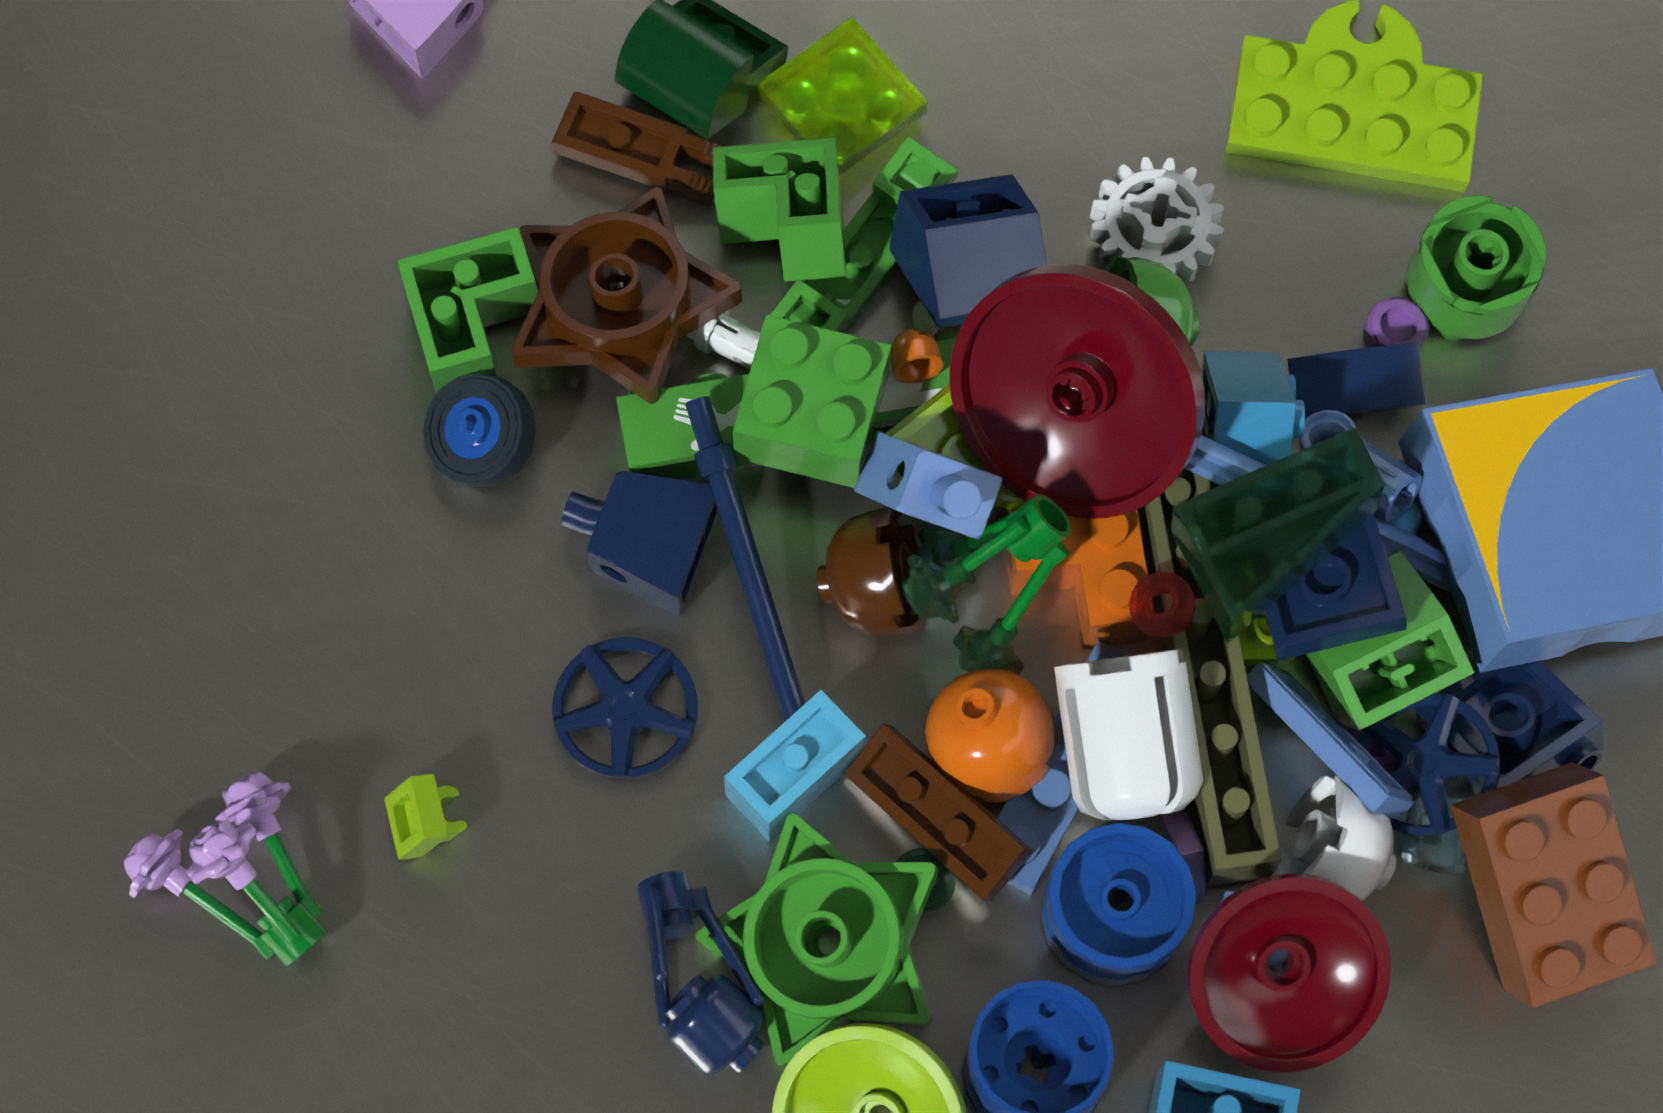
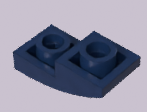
[1287,342,1427,419]

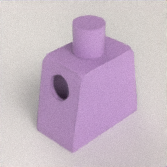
[348,0,485,78]

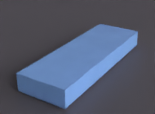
[1247,663,1414,820]

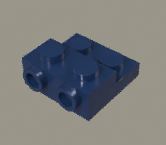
[1415,661,1604,795]

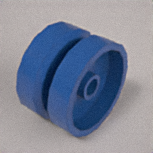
[1041,823,1197,986]

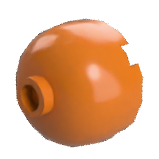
[924,668,1059,803]

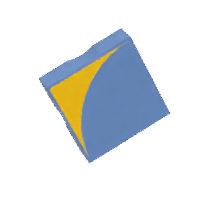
[1398,368,1663,673]

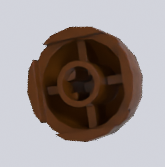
[817,507,927,636]

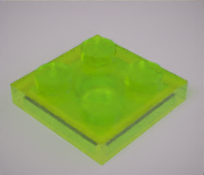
[757,17,928,175]

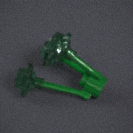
[902,494,1072,676]

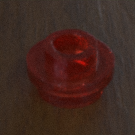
[1129,572,1196,638]

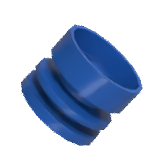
[961,980,1114,1113]

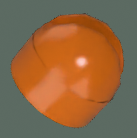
[890,329,943,383]

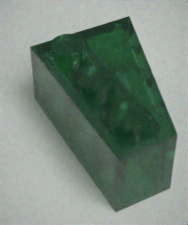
[1171,427,1385,645]

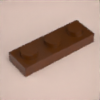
[844,723,1033,901]

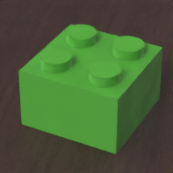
[733,314,891,488]

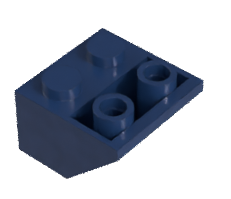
[889,174,1047,328]

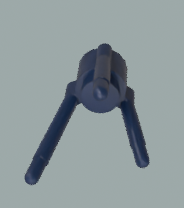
[637,871,764,1030]

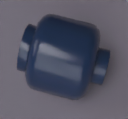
[664,974,764,1075]

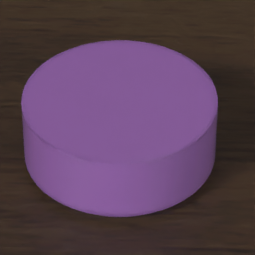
[1364,297,1429,350]

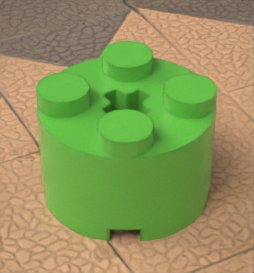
[1407,195,1547,341]

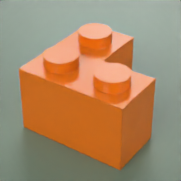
[1005,510,1155,648]

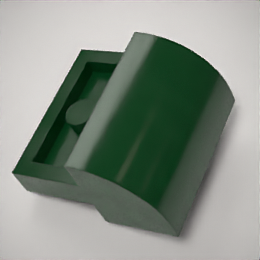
[614,0,789,139]

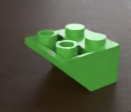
[1306,550,1475,730]

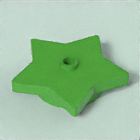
[695,813,939,1067]

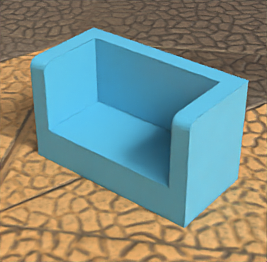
[724,690,866,842]

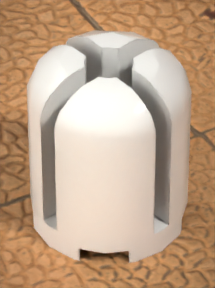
[1054,649,1203,821]

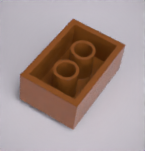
[1451,762,1657,1008]

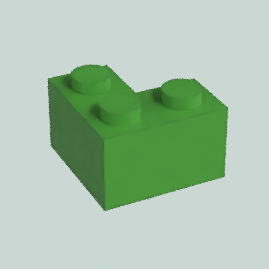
[713,137,846,282]
[397,226,538,394]

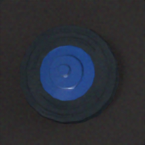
[423,373,536,488]

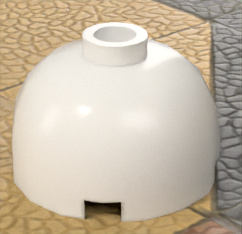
[1272,775,1397,901]

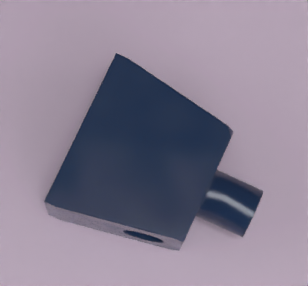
[561,471,719,616]

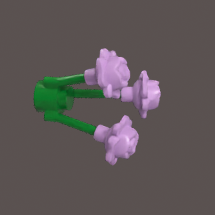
[123,772,327,966]

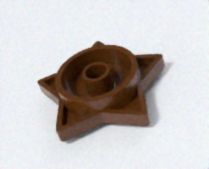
[511,187,742,404]

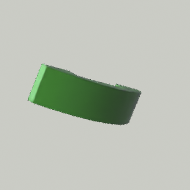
[761,136,958,333]

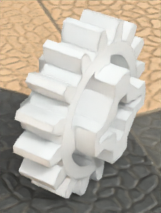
[1089,157,1224,282]

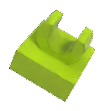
[384,774,467,860]

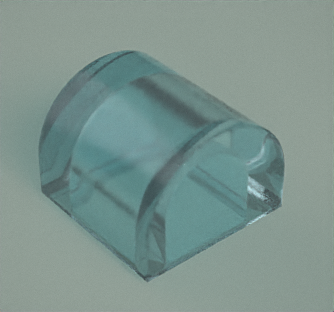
[1399,790,1467,874]

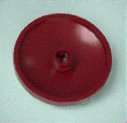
[950,264,1205,519]

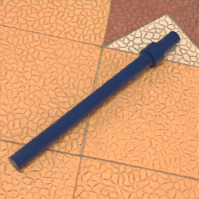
[685,396,805,722]

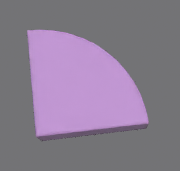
[1161,809,1207,902]

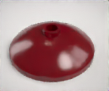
[1187,873,1391,1072]

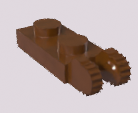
[551,91,721,204]

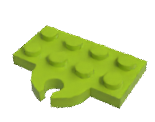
[1225,0,1483,192]

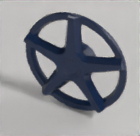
[552,637,698,779]
[1357,693,1500,836]

